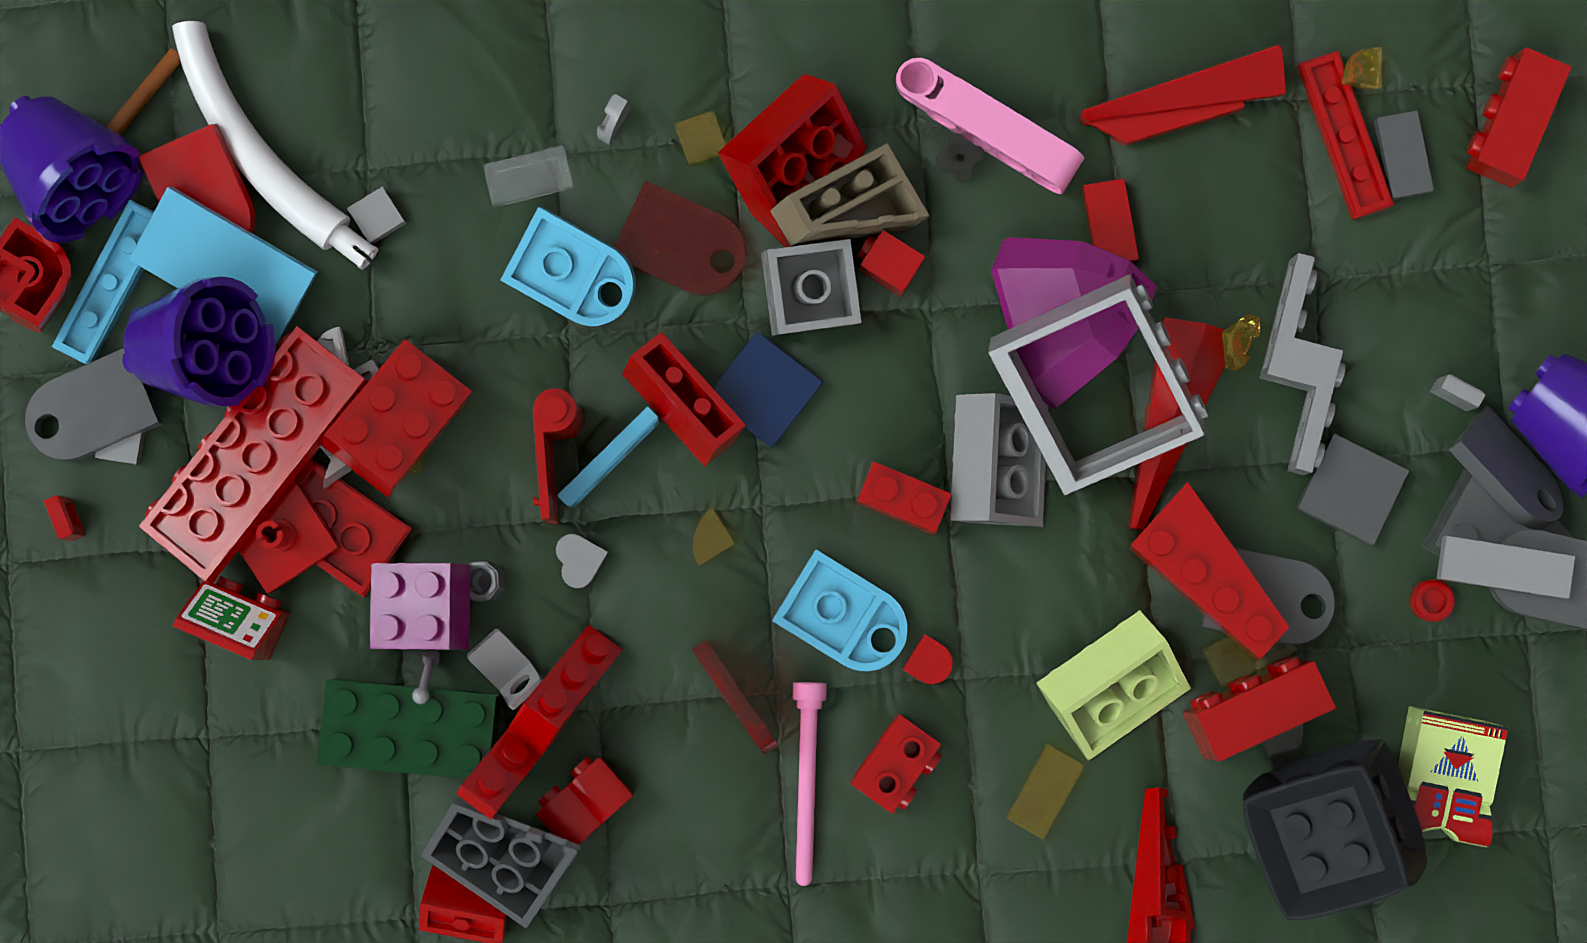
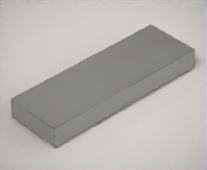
[1437,536,1575,599]

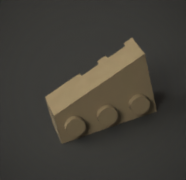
[770,143,929,247]

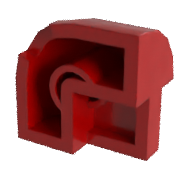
[0,217,71,333]

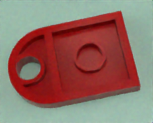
[138,123,256,233]

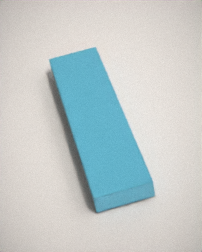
[52,200,154,364]

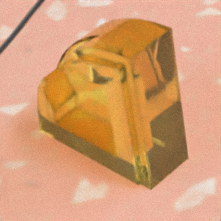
[1342,47,1382,90]
[1222,314,1260,372]
[693,508,735,566]

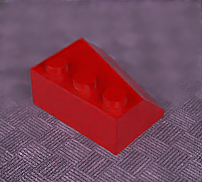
[718,73,866,247]

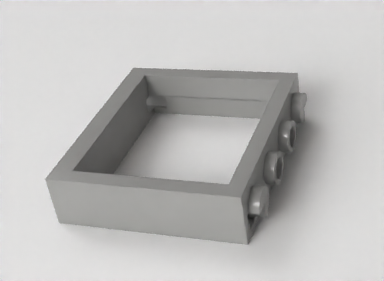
[988,274,1208,495]

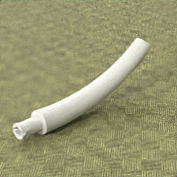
[172,21,378,270]

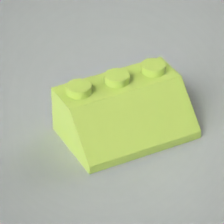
[1037,610,1191,761]

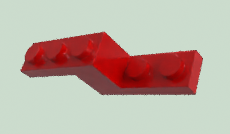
[456,625,623,820]

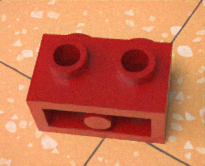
[849,713,942,814]

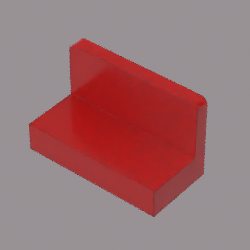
[419,865,507,943]

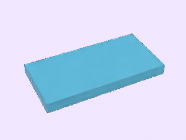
[129,186,318,345]

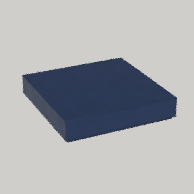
[713,332,823,449]

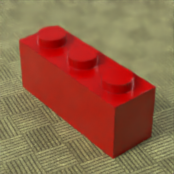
[1466,47,1571,188]
[622,332,746,467]

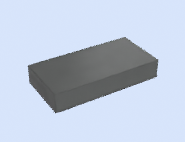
[1374,110,1434,200]

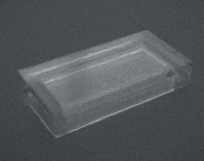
[483,146,574,207]

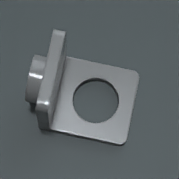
[467,629,543,710]

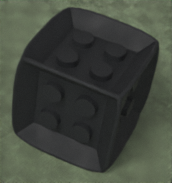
[1242,739,1428,920]

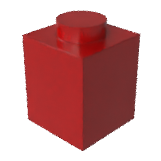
[857,230,925,298]

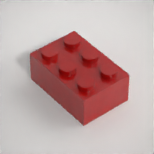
[322,339,472,498]
[1182,656,1336,762]

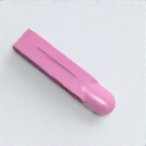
[896,58,1084,194]

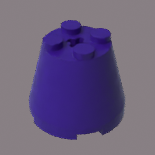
[0,96,143,243]
[122,277,275,406]
[1508,353,1587,499]

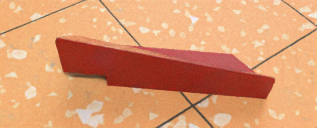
[1079,45,1286,146]

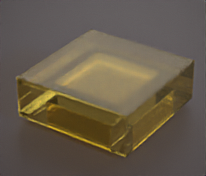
[674,111,725,166]

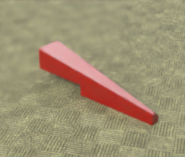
[1129,317,1239,530]
[1127,787,1195,943]

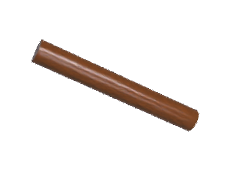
[106,48,181,135]

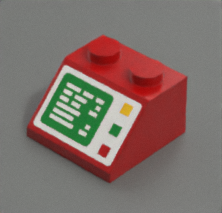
[172,575,290,660]

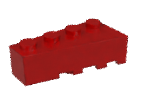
[1129,482,1289,661]

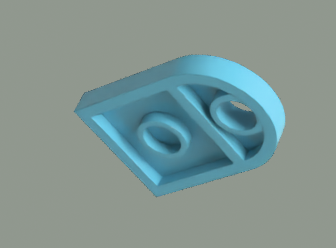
[500,206,636,326]
[772,550,907,671]

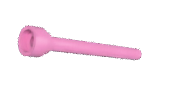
[793,682,827,886]

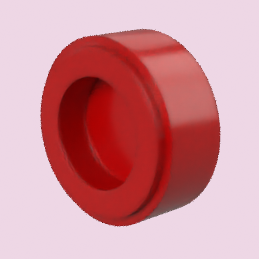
[1409,580,1455,622]

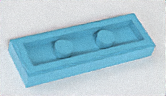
[557,406,660,508]

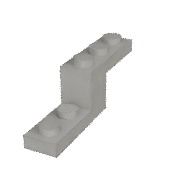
[1259,253,1346,475]

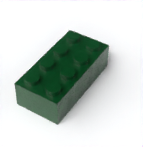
[317,678,502,779]

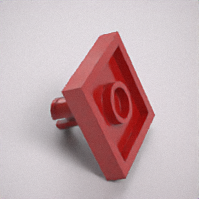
[239,478,341,594]

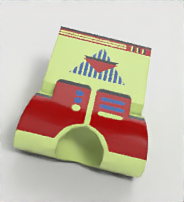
[1398,706,1508,848]

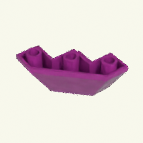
[991,237,1157,409]

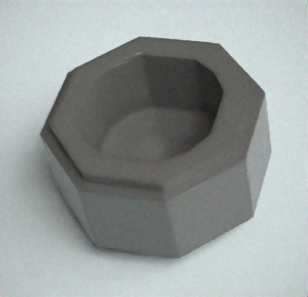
[470,561,505,602]

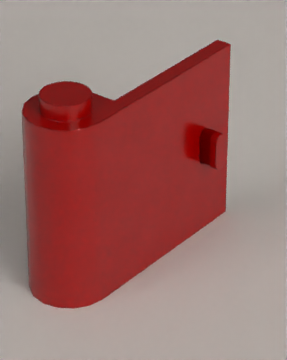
[533,388,585,524]

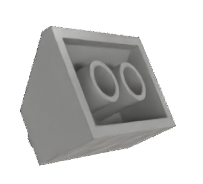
[950,393,1048,527]

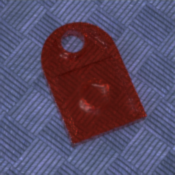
[614,181,745,296]
[692,639,779,755]

